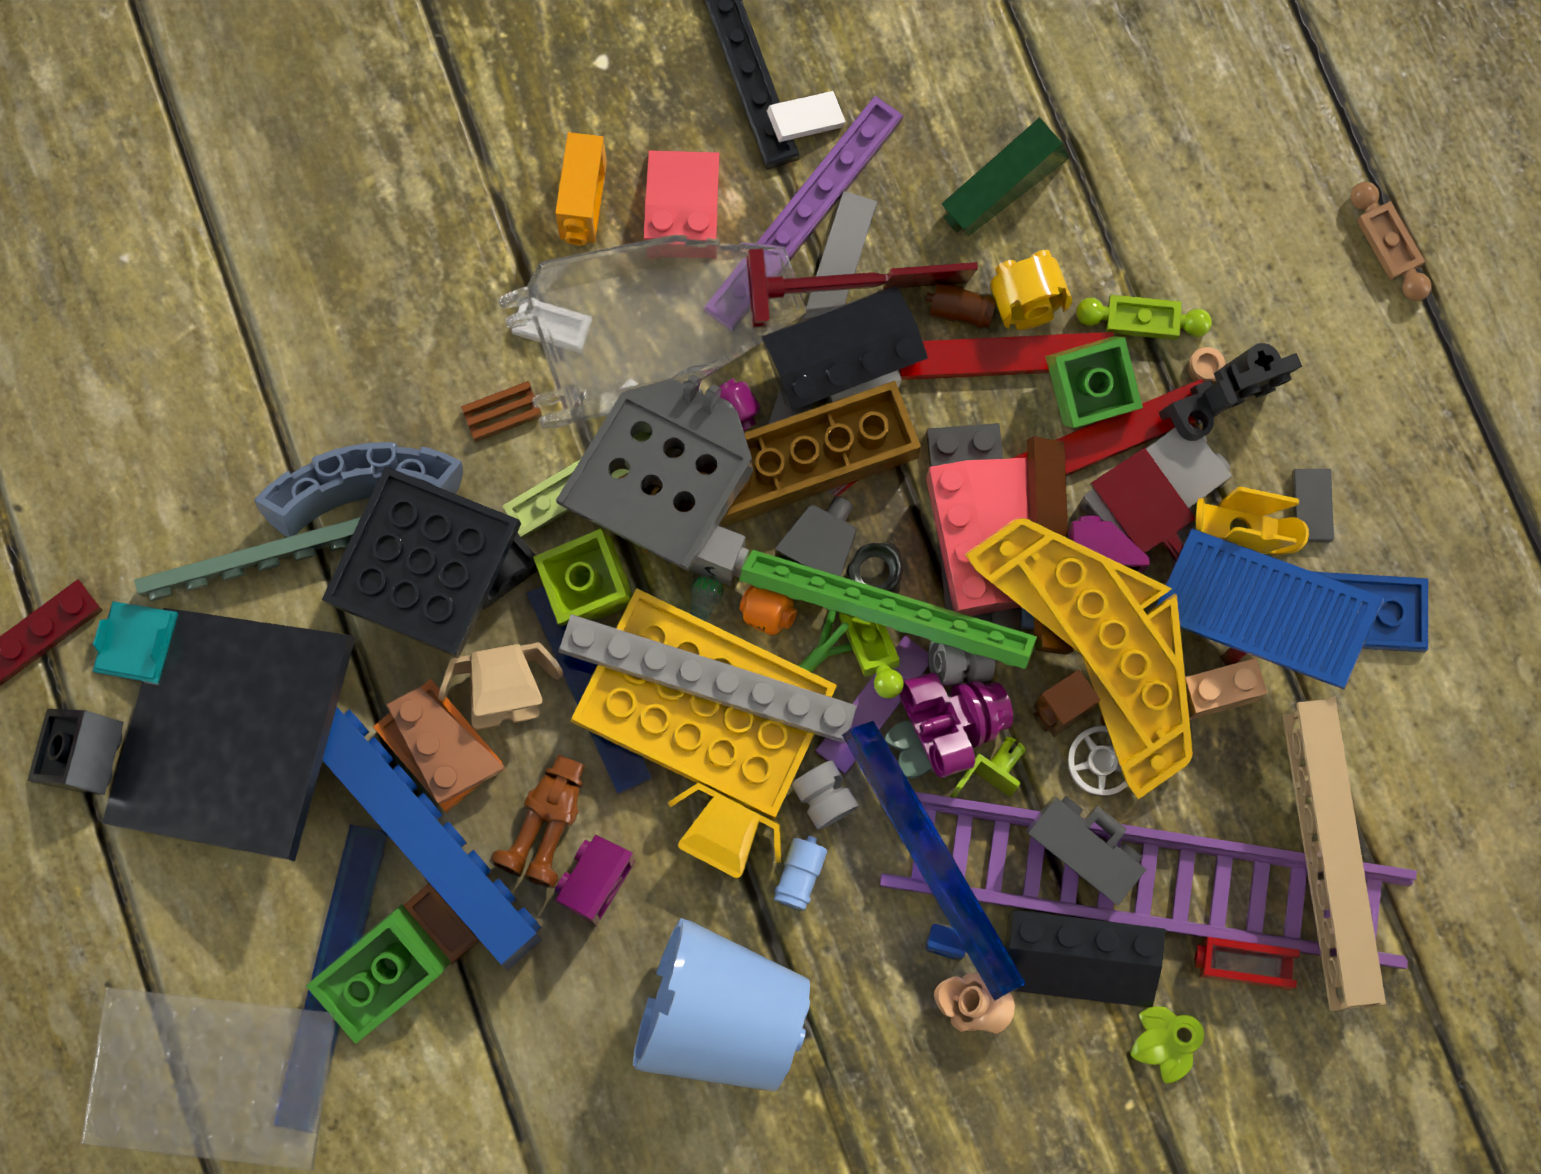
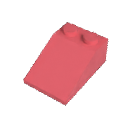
[644,150,719,255]

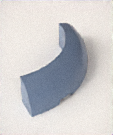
[254,442,463,537]

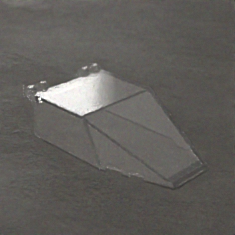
[499,235,808,428]

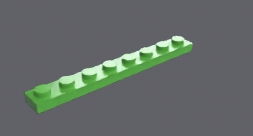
[739,550,1037,669]

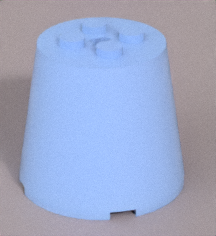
[633,918,810,1092]

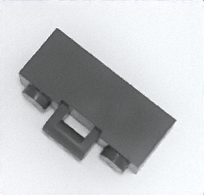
[1025,796,1147,905]

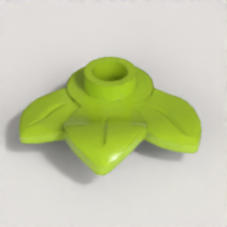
[1131,1006,1204,1083]

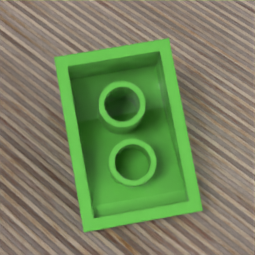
[306,904,451,1044]

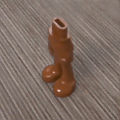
[489,755,585,889]

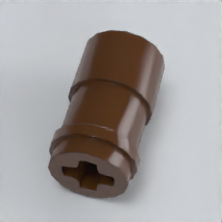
[926,281,996,329]

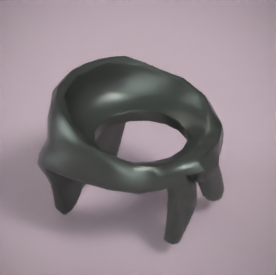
[846,542,903,594]

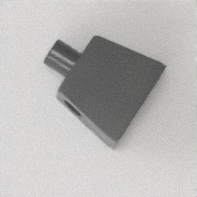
[775,496,857,576]

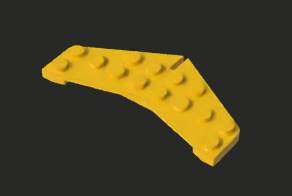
[964,518,1193,799]

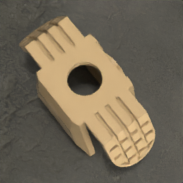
[438,642,563,730]

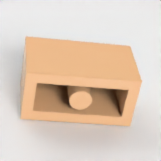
[1185,658,1268,720]

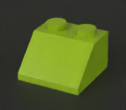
[533,528,633,625]

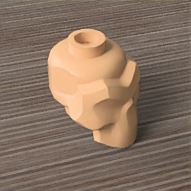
[934,973,1015,1034]

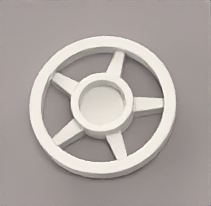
[1067,726,1128,796]

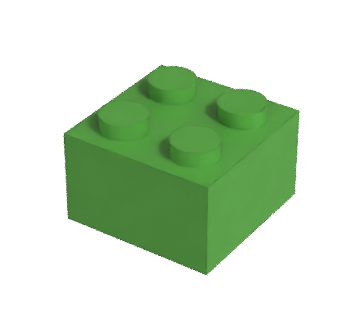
[1045,336,1143,428]

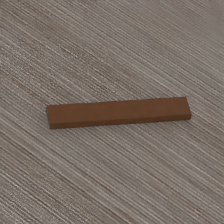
[1027,436,1073,655]

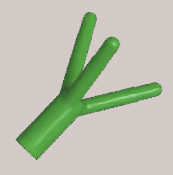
[798,610,853,673]

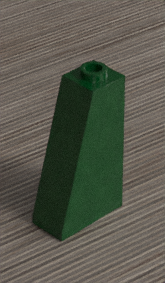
[942,117,1069,236]

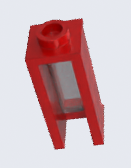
[1194,937,1300,991]

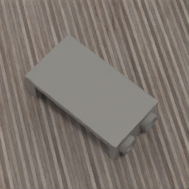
[1079,423,1233,535]

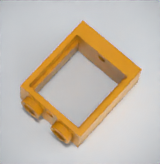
[555,132,607,246]

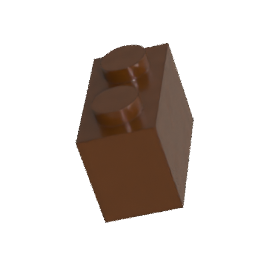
[1033,669,1101,737]

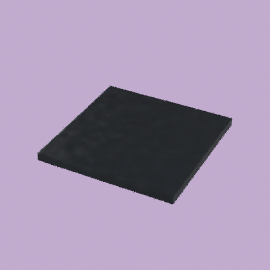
[102,608,355,862]

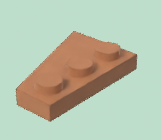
[387,687,506,805]

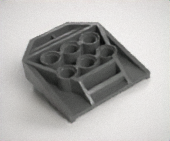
[556,374,753,571]

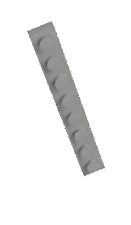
[559,614,857,744]

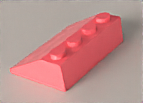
[926,458,1030,616]

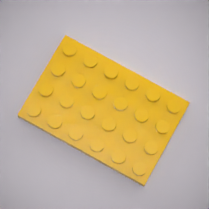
[570,588,837,820]

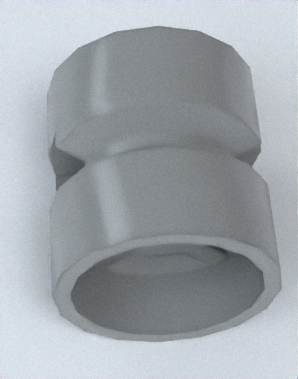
[928,642,995,686]
[791,760,859,831]

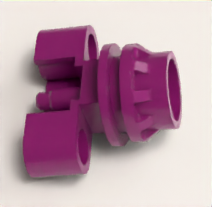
[900,672,1013,778]

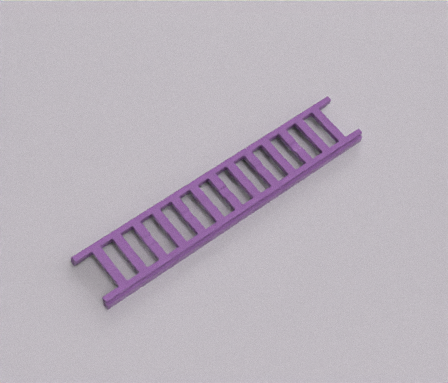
[880,789,1417,969]

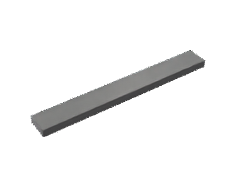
[769,191,877,424]

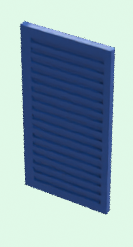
[1157,529,1384,690]

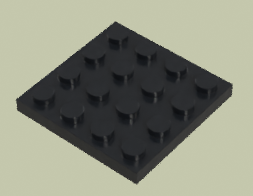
[322,466,522,658]

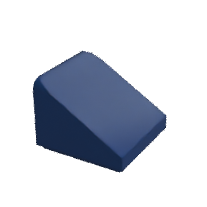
[925,924,968,961]

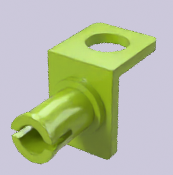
[950,737,1026,798]

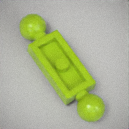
[1076,294,1212,340]
[839,612,904,699]

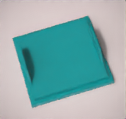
[92,601,178,684]

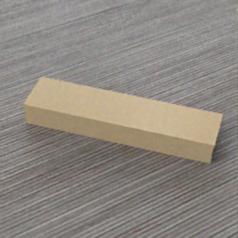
[1283,696,1386,1011]

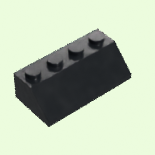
[761,285,928,411]
[1001,910,1165,1008]

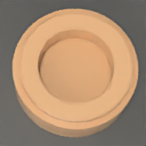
[1188,347,1226,384]

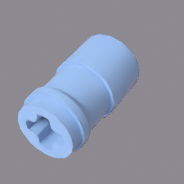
[773,836,828,911]

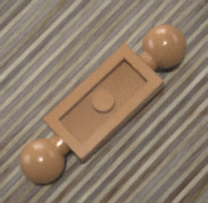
[1350,182,1432,301]

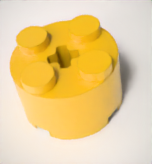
[990,250,1072,330]

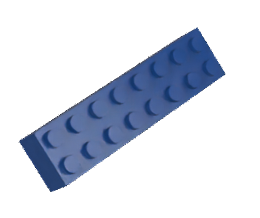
[323,707,542,970]

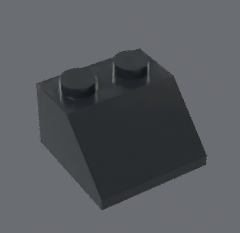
[27,709,124,795]

